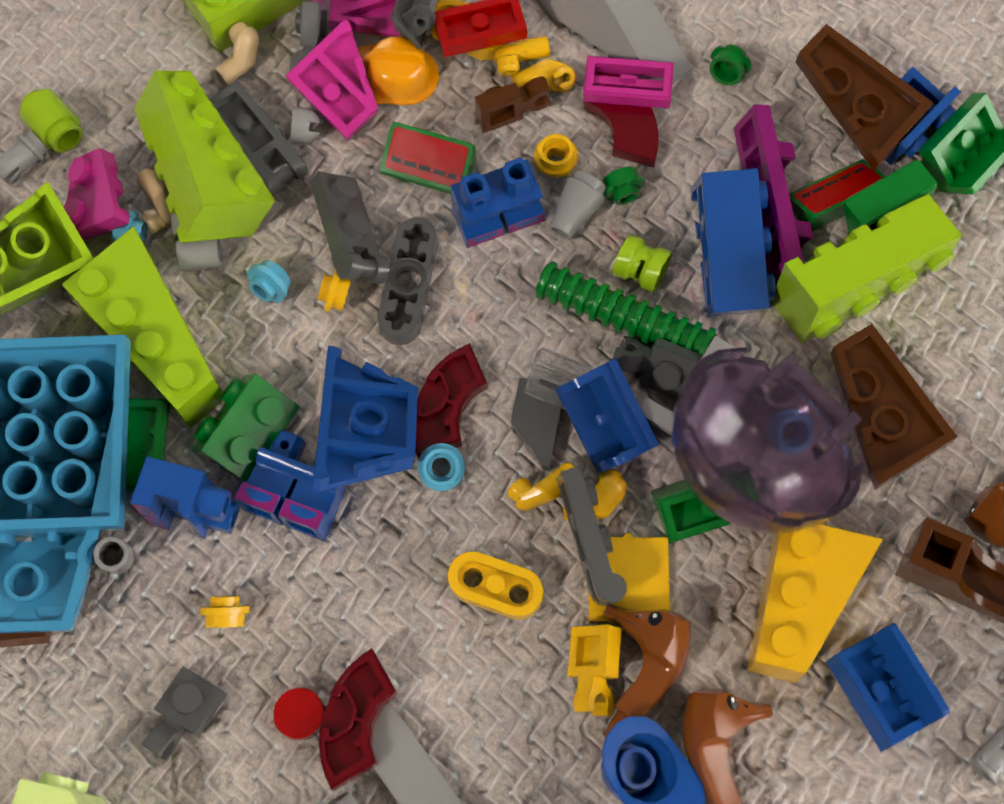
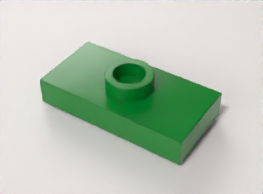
[126,398,170,493]

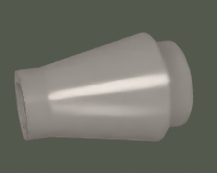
[548,170,607,240]

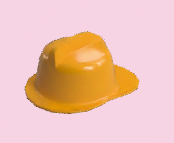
[358,36,439,105]

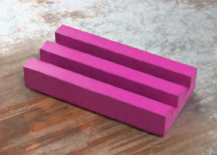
[583,56,674,109]

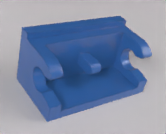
[555,358,659,474]

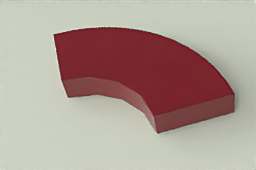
[584,72,659,168]
[415,343,488,460]
[319,648,398,791]

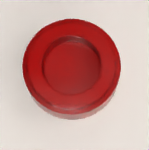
[273,688,325,741]

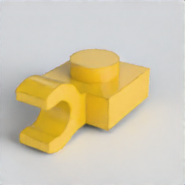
[567,624,622,717]

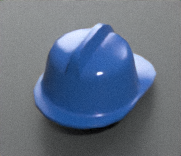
[601,716,706,804]

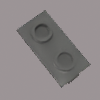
[390,0,438,50]

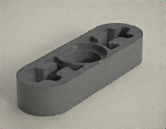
[378,217,438,345]

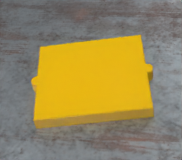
[588,533,670,623]

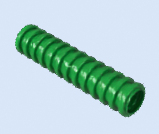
[535,261,717,359]

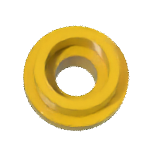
[534,134,578,178]
[317,268,351,313]
[200,596,250,628]

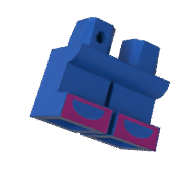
[451,157,546,248]
[234,430,346,542]
[130,456,240,539]

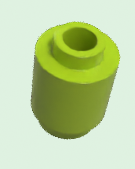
[19,89,83,153]

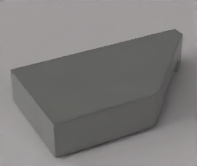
[511,378,563,471]

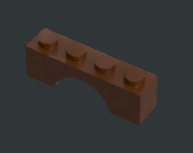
[895,517,1004,623]

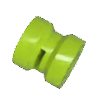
[612,233,673,293]

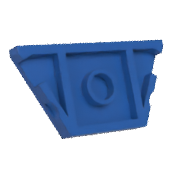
[312,346,418,492]

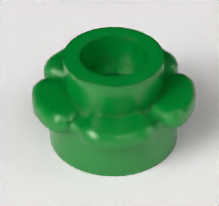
[709,44,752,86]
[602,166,645,205]

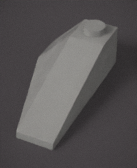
[536,0,692,84]

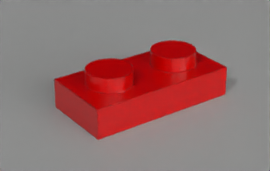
[434,0,528,58]

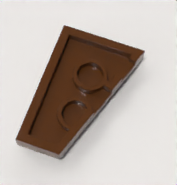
[795,24,933,171]
[830,324,958,490]

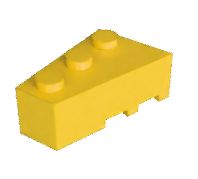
[747,516,883,683]

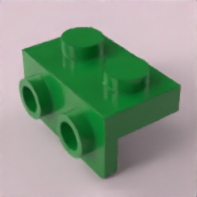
[918,93,1004,195]
[192,373,300,482]

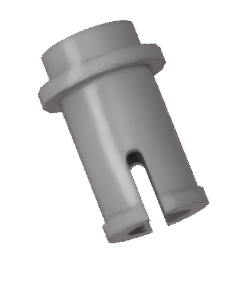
[0,130,48,185]

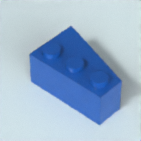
[690,168,776,316]

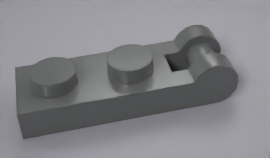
[209,81,309,196]
[310,171,390,284]
[556,466,627,606]

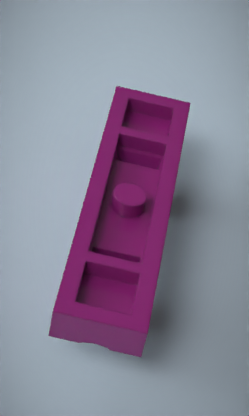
[733,104,814,286]

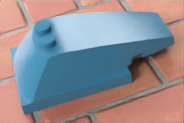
[0,335,131,634]

